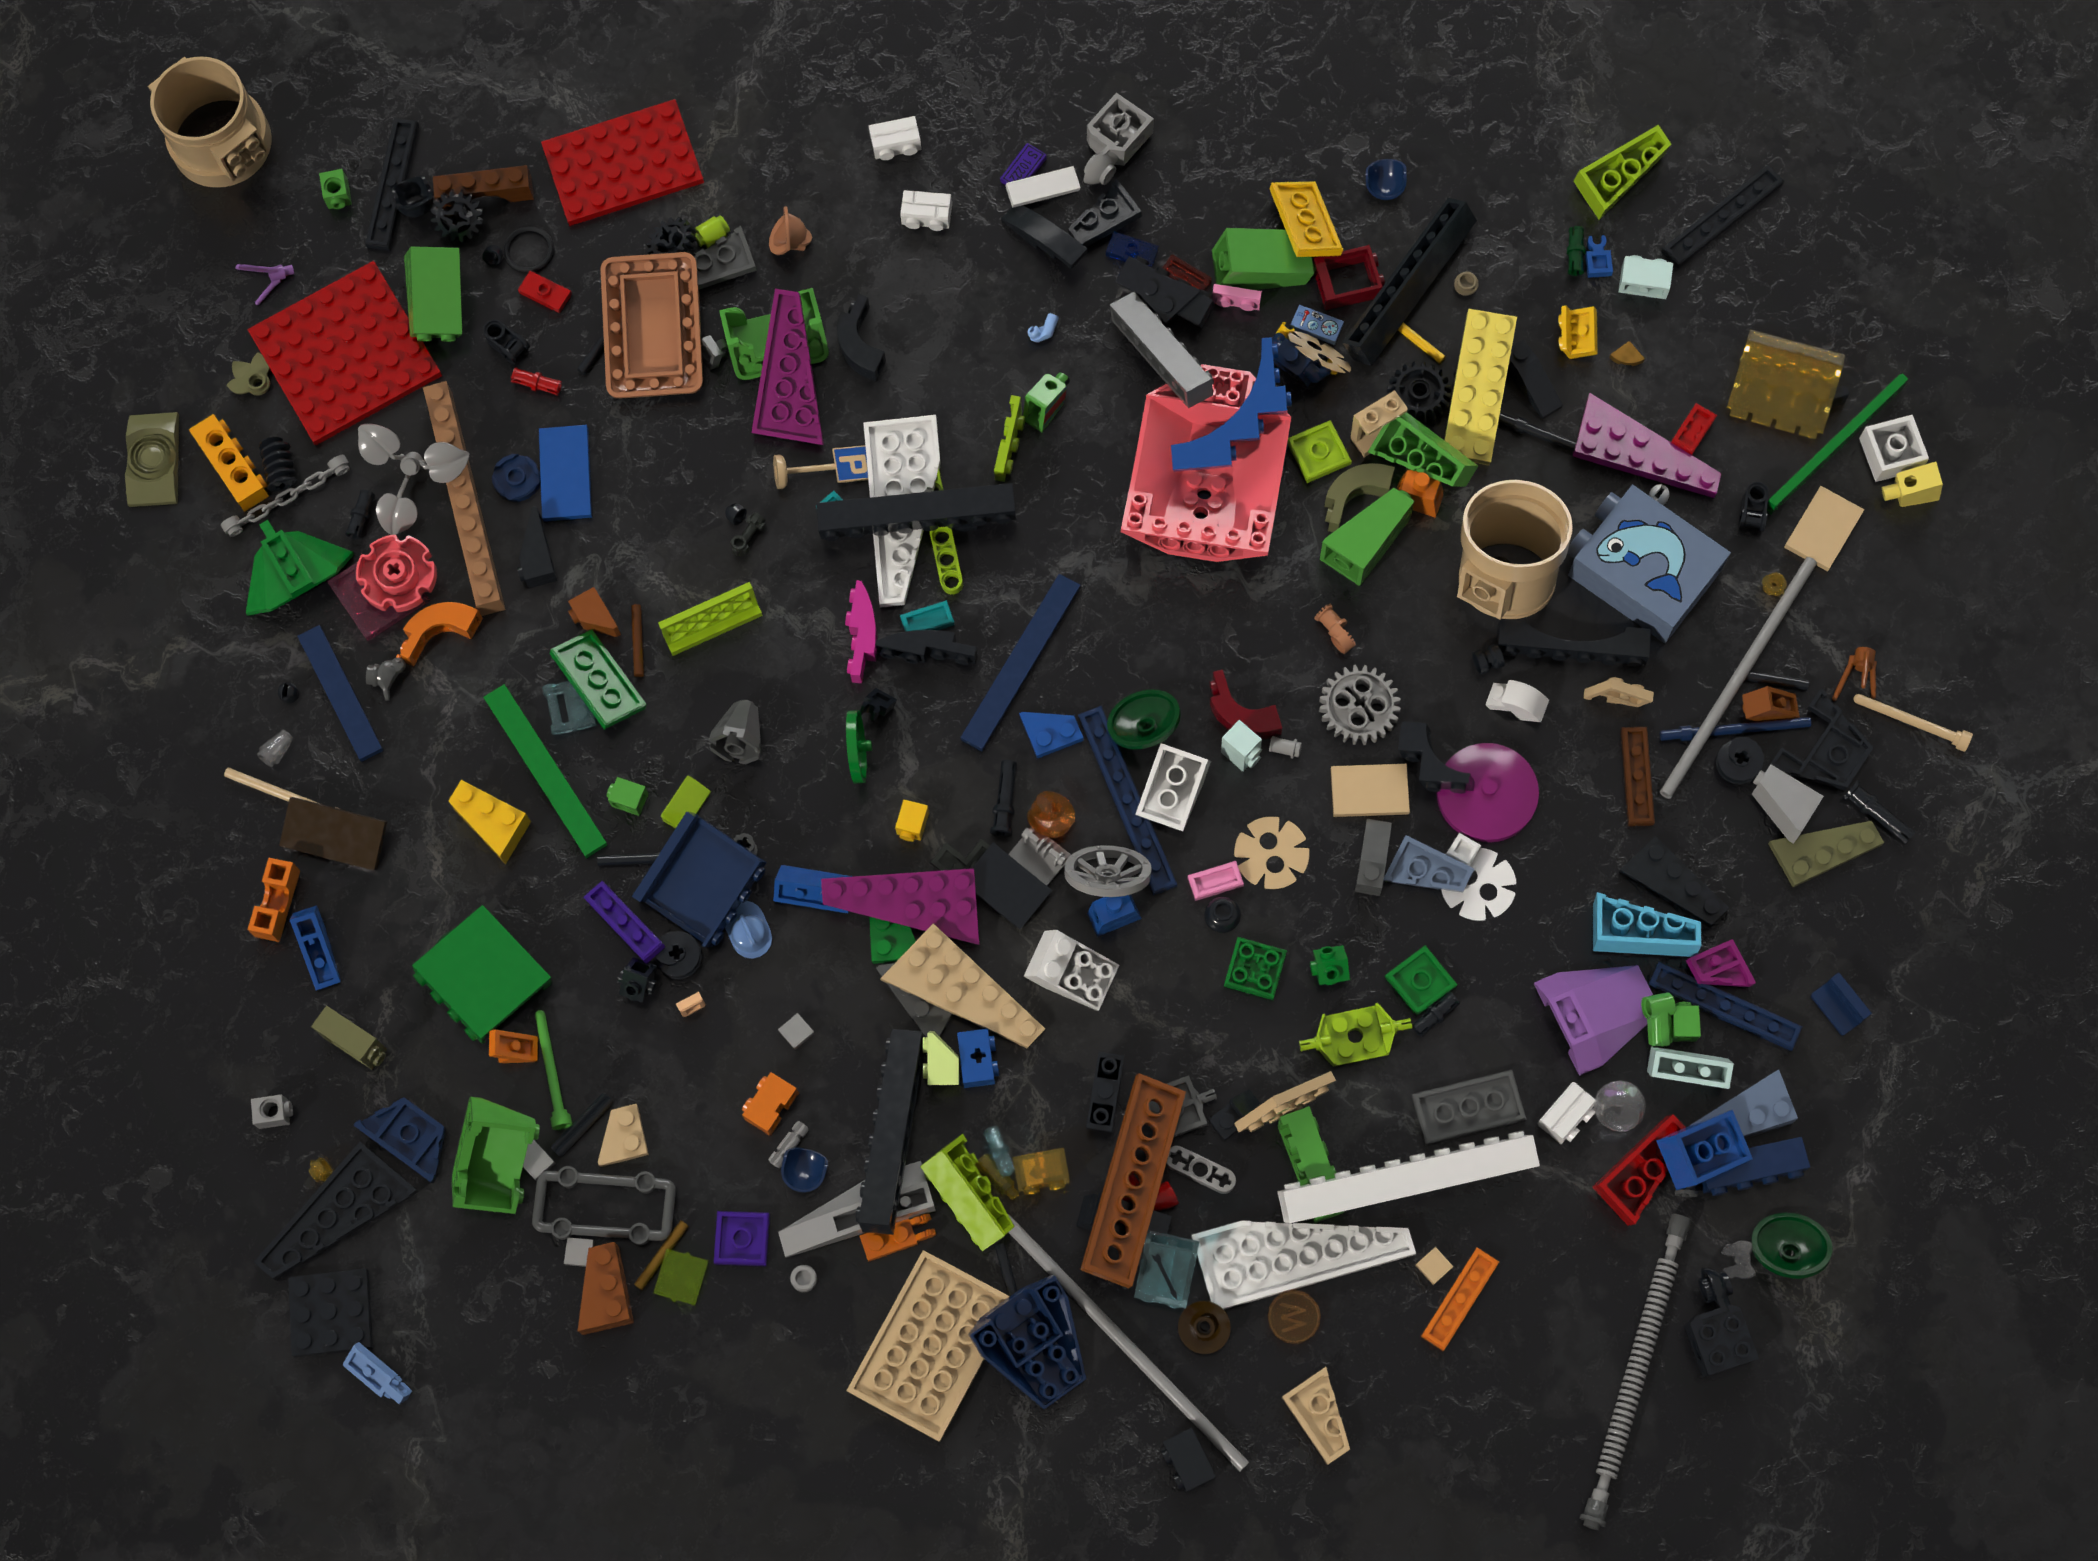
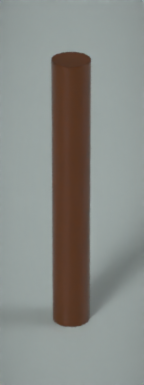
[631,604,644,677]

